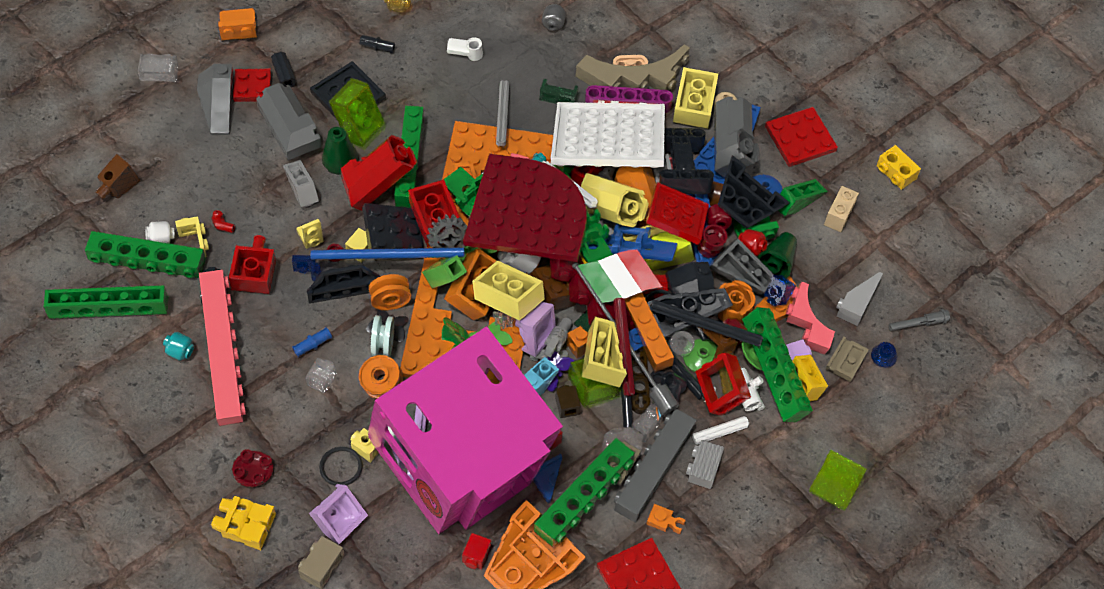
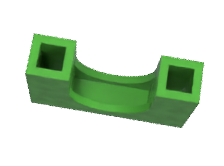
[422,246,497,288]

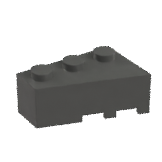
[709,239,778,295]

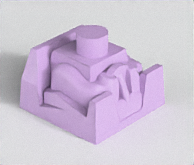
[515,302,556,357]
[309,484,368,544]

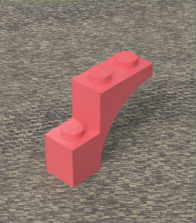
[786,282,835,355]

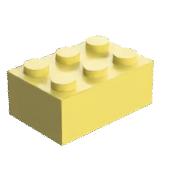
[673,67,718,129]
[472,261,545,321]

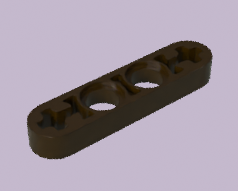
[631,346,650,415]

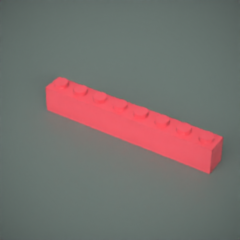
[199,270,246,426]

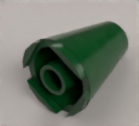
[322,127,358,175]
[757,232,797,282]

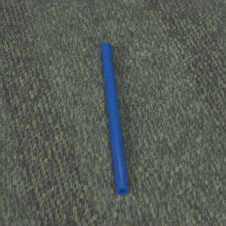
[311,248,465,260]

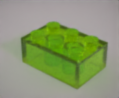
[329,78,385,147]

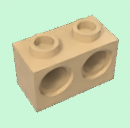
[824,186,859,232]

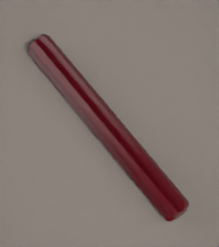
[613,298,635,396]

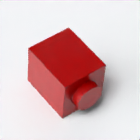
[462,533,491,570]

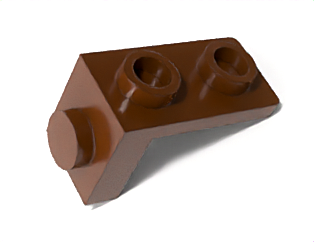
[698,327,738,360]

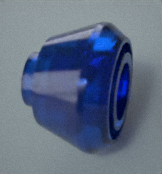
[871,342,898,367]

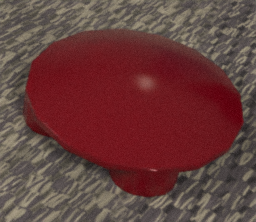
[232,449,273,487]

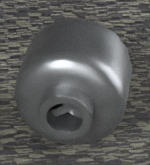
[542,4,566,31]

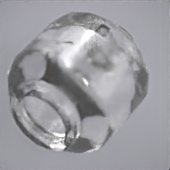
[668,331,695,357]

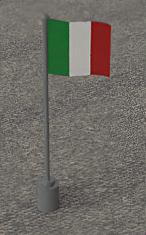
[572,249,679,415]

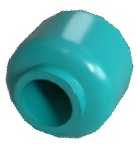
[163,332,194,361]

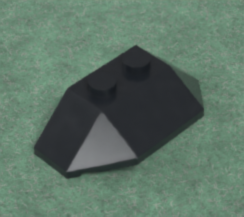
[307,264,381,304]

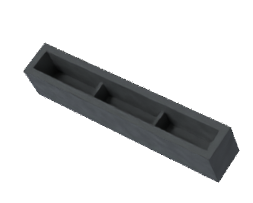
[613,409,697,523]

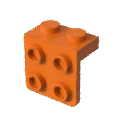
[218,8,257,40]

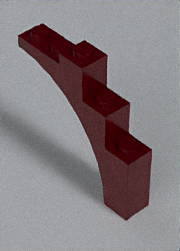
[550,255,636,330]

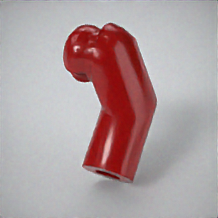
[211,210,235,233]

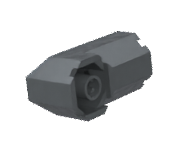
[256,83,321,160]
[714,97,760,177]

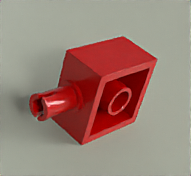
[228,235,276,294]

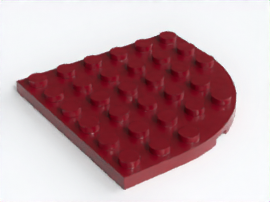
[463,153,587,262]

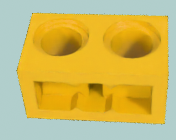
[876,145,921,190]
[792,355,828,401]

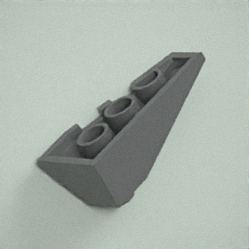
[197,64,234,135]

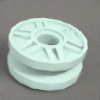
[371,315,394,357]

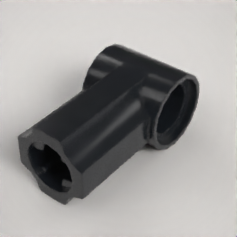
[661,371,687,413]

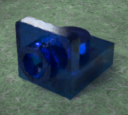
[292,255,320,281]

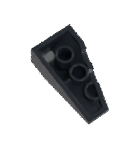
[665,262,718,341]
[647,288,733,340]

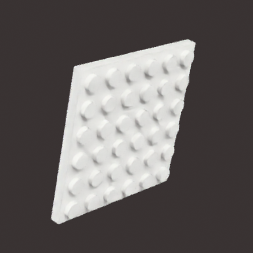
[551,102,665,168]

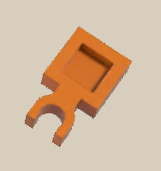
[646,504,685,534]

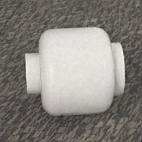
[145,221,174,244]

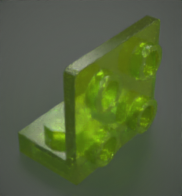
[809,450,867,510]

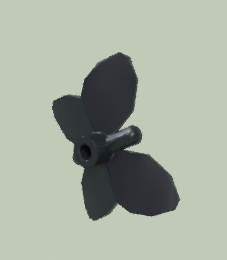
[366,310,408,342]

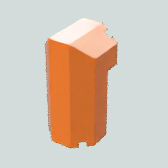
[615,166,656,237]

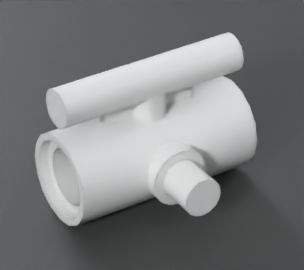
[741,368,765,411]

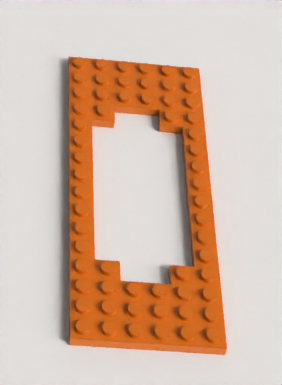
[400,121,553,384]

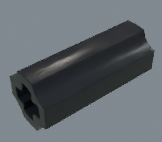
[271,51,296,87]

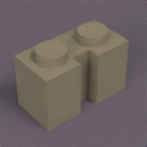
[298,536,345,589]

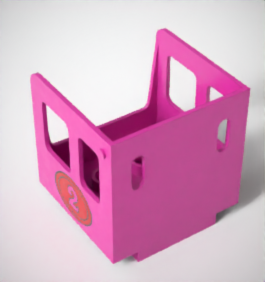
[368,326,563,535]

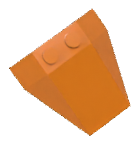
[484,500,586,589]

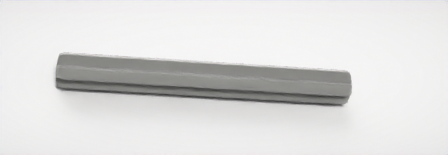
[496,80,509,146]

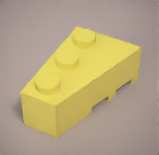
[581,317,627,387]

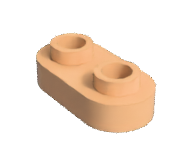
[613,55,648,66]

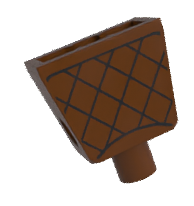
[95,154,140,200]

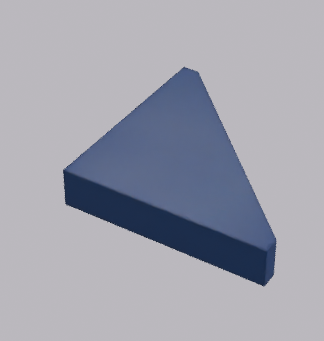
[533,454,562,503]

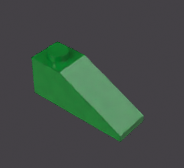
[778,179,828,216]

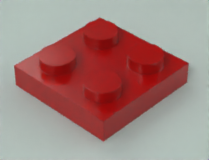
[233,69,271,102]

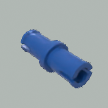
[292,327,332,357]

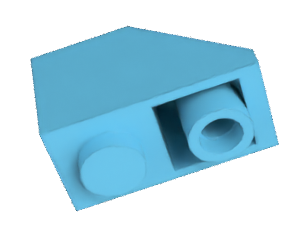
[524,357,559,396]

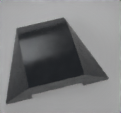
[718,155,790,229]

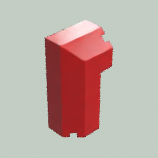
[341,135,417,211]

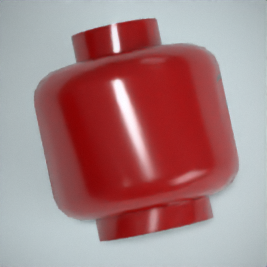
[738,229,768,256]

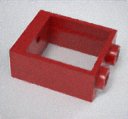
[695,353,751,416]

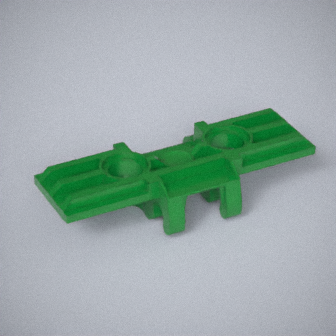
[444,167,483,218]
[580,209,613,263]

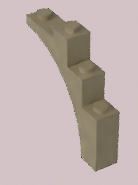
[575,45,690,91]

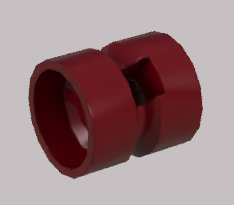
[697,224,727,258]

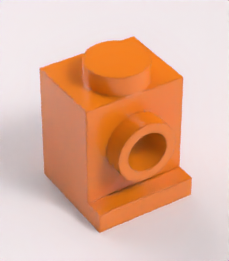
[566,326,588,359]

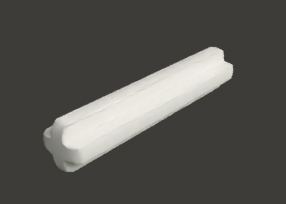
[692,416,749,445]

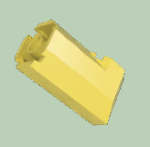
[581,173,649,227]

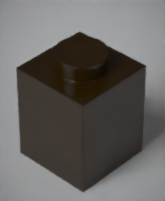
[555,385,581,419]

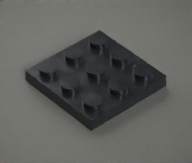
[310,61,386,126]
[362,203,424,259]

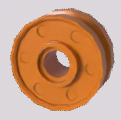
[369,274,411,310]
[359,355,403,399]

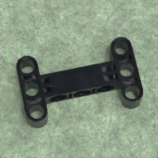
[659,128,714,194]

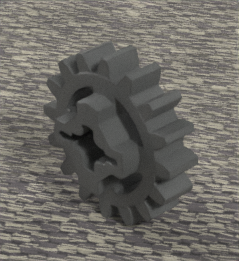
[427,214,467,248]

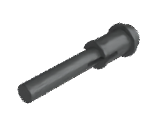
[889,309,950,331]

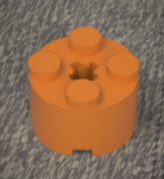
[718,280,756,324]

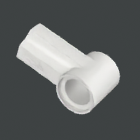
[447,38,483,61]

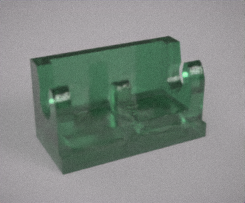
[539,78,579,104]

